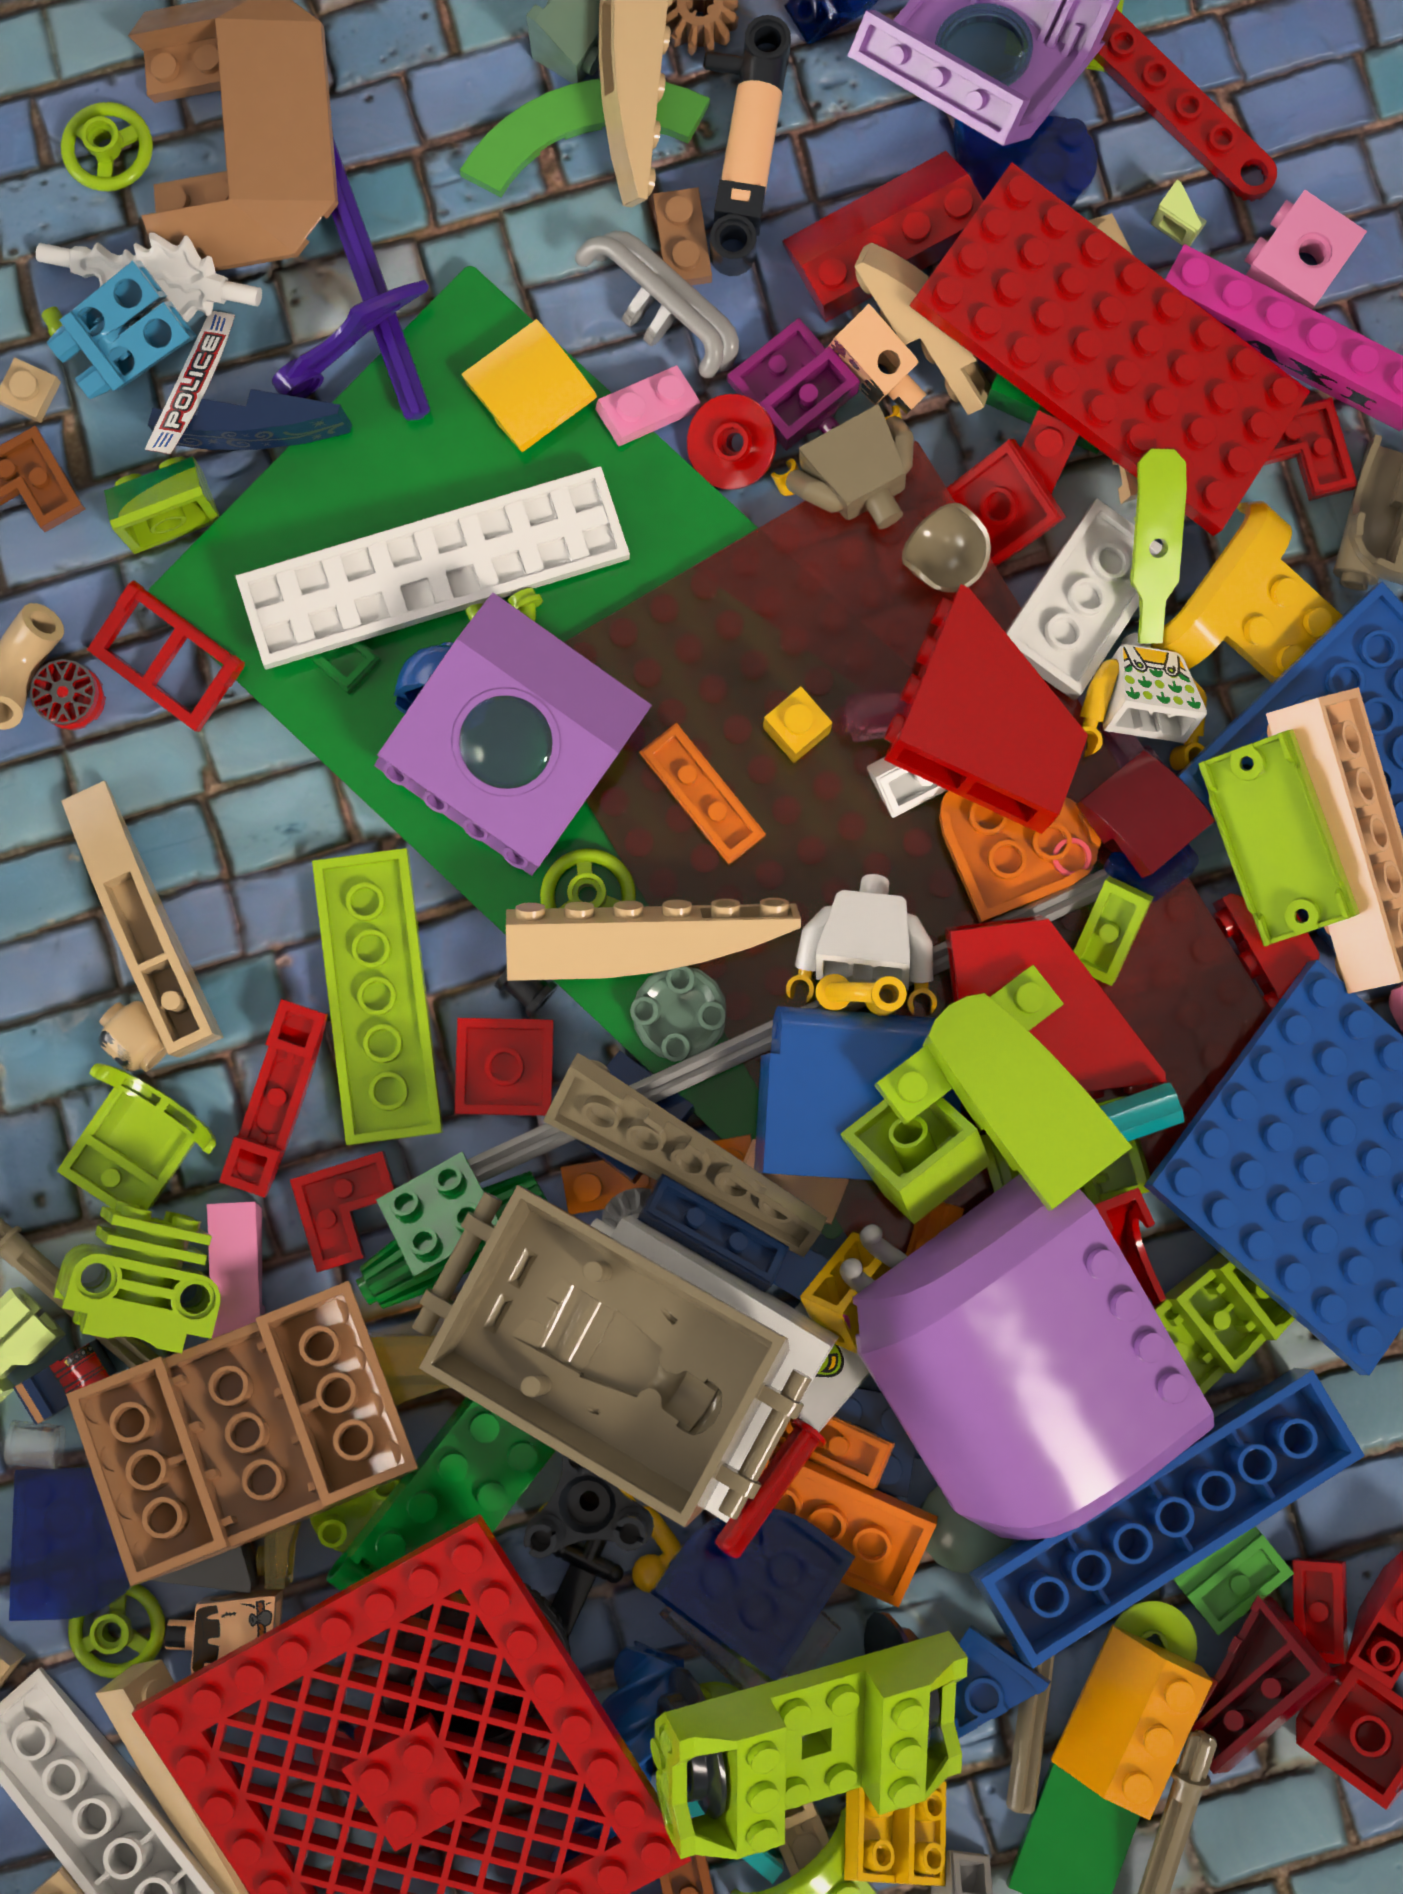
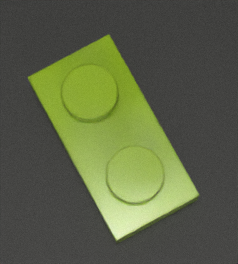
[1074,876,1154,986]

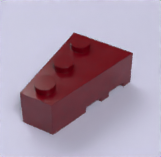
[1190,1595,1338,1774]

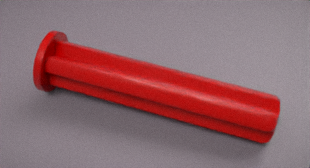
[715,1419,826,1559]

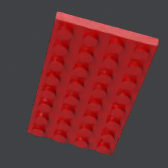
[909,162,1310,536]

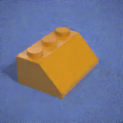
[1051,1624,1213,1820]

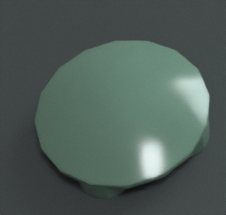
[630,966,728,1062]
[919,1486,1014,1573]

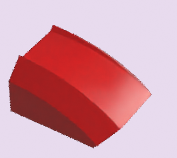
[1296,1662,1403,1810]

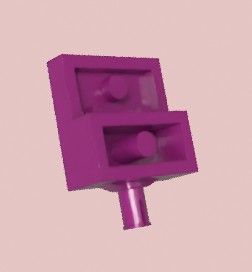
[727,318,860,451]

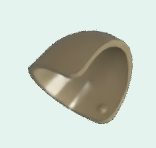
[902,503,991,592]

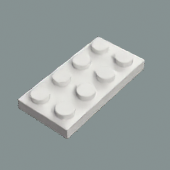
[1006,498,1162,701]

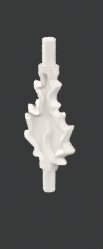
[36,233,262,322]

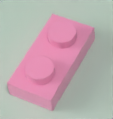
[595,365,701,446]

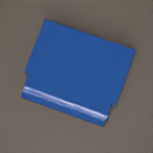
[754,1006,961,1180]

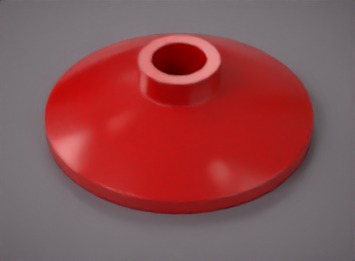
[687,394,777,490]

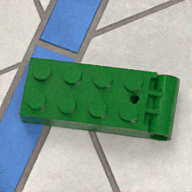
[326,1397,556,1591]

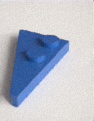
[928,1625,1051,1747]

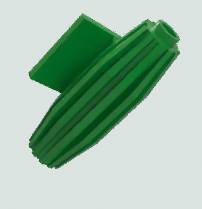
[356,1152,548,1309]

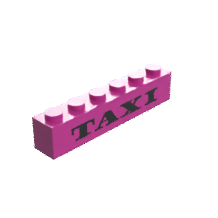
[1165,244,1403,431]

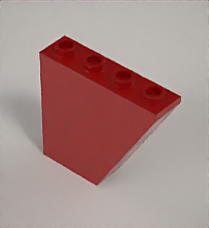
[884,584,1088,834]
[944,915,1166,1099]

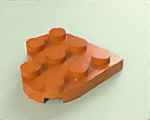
[939,791,1101,923]

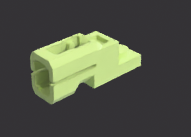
[0,1287,66,1403]

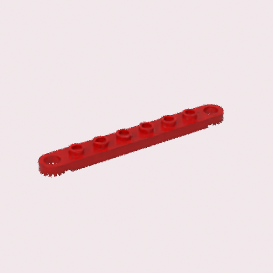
[1094,8,1277,202]

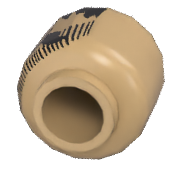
[99,1001,167,1072]

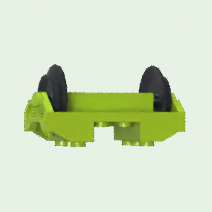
[650,1611,968,1859]

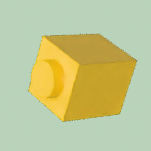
[763,686,833,763]

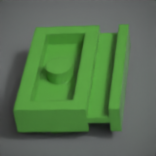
[1172,1526,1294,1636]

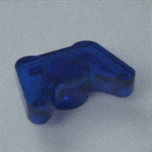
[1104,843,1199,902]

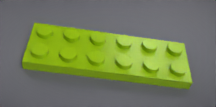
[312,848,444,1146]

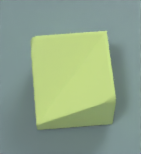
[1151,179,1207,246]

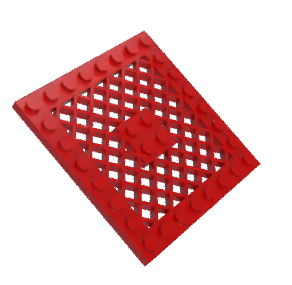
[131,1514,692,1894]

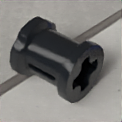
[494,969,558,1018]

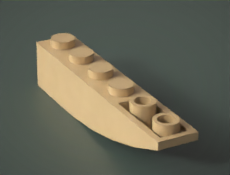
[598,0,673,208]
[61,781,224,1058]
[506,898,801,981]
[95,1659,250,1894]

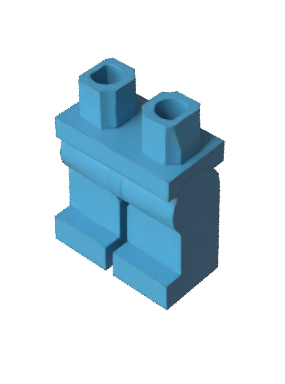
[47,260,197,399]

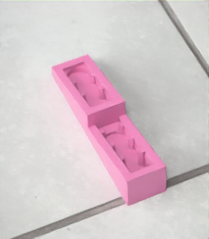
[207,1202,265,1339]

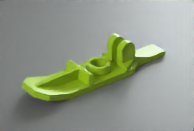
[1130,449,1187,644]

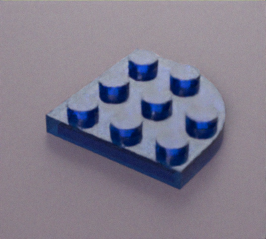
[9,1468,132,1621]
[650,1509,855,1682]

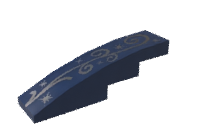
[148,389,352,450]

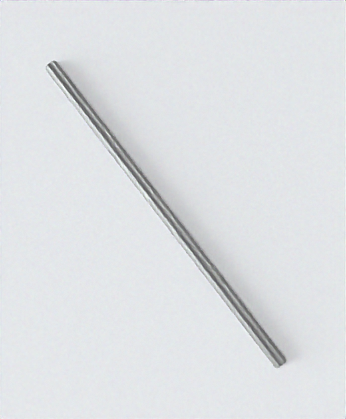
[467,866,1123,1183]

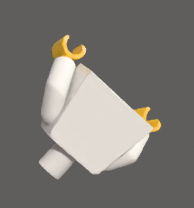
[786,874,937,1015]

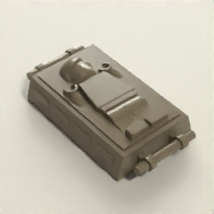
[412,1185,812,1528]

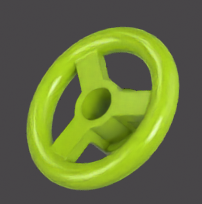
[61,102,153,192]
[540,848,636,909]
[68,1579,165,1679]

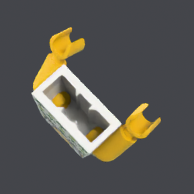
[1080,633,1207,770]

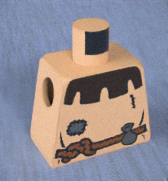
[826,304,927,415]
[165,1588,283,1674]

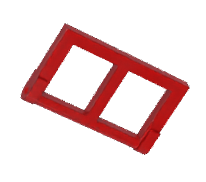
[87,580,245,732]

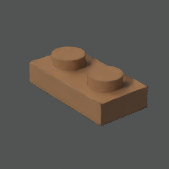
[653,187,712,286]

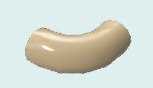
[0,603,64,730]

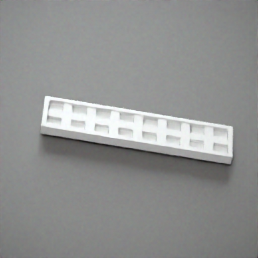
[236,466,630,670]

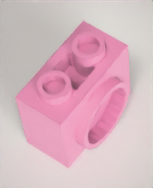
[1244,190,1367,310]

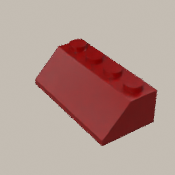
[782,150,983,323]

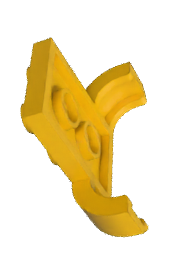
[1151,501,1343,683]

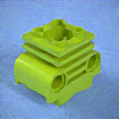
[53,1200,221,1354]

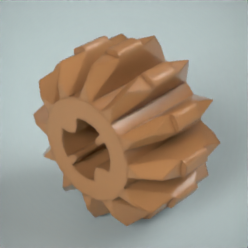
[666,0,739,57]

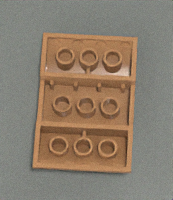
[66,1281,419,1586]

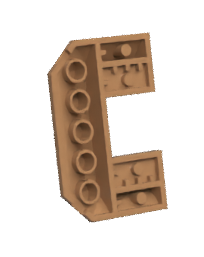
[128,0,338,271]

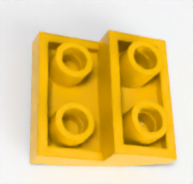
[462,319,597,452]
[844,1781,946,1886]

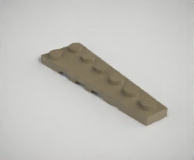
[543,1053,827,1257]

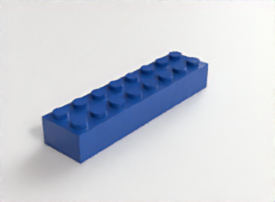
[969,1368,1365,1669]

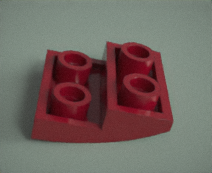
[1076,750,1216,878]

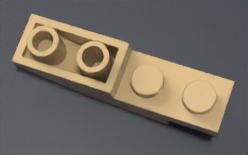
[854,242,991,415]

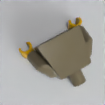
[771,404,914,529]

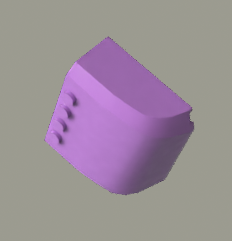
[853,1174,1214,1541]

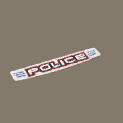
[145,311,235,454]

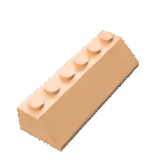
[1266,687,1403,994]

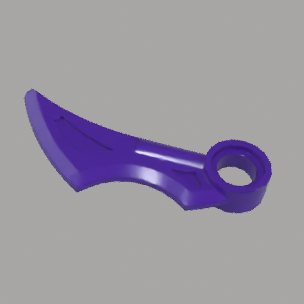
[272,280,429,398]

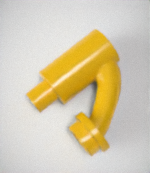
[815,974,907,1016]

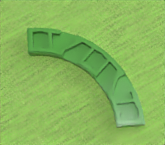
[459,79,710,198]

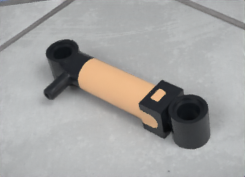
[703,15,791,276]

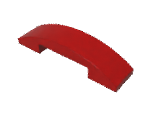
[219,999,328,1198]

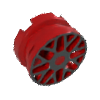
[30,659,106,730]

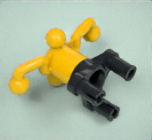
[524,1455,683,1593]

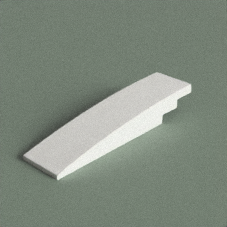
[0,1667,223,1894]

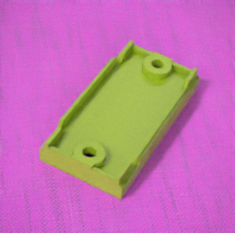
[1198,729,1360,946]

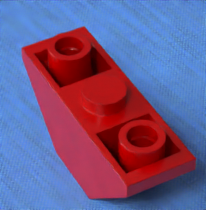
[1212,893,1320,1015]
[1346,1550,1403,1689]

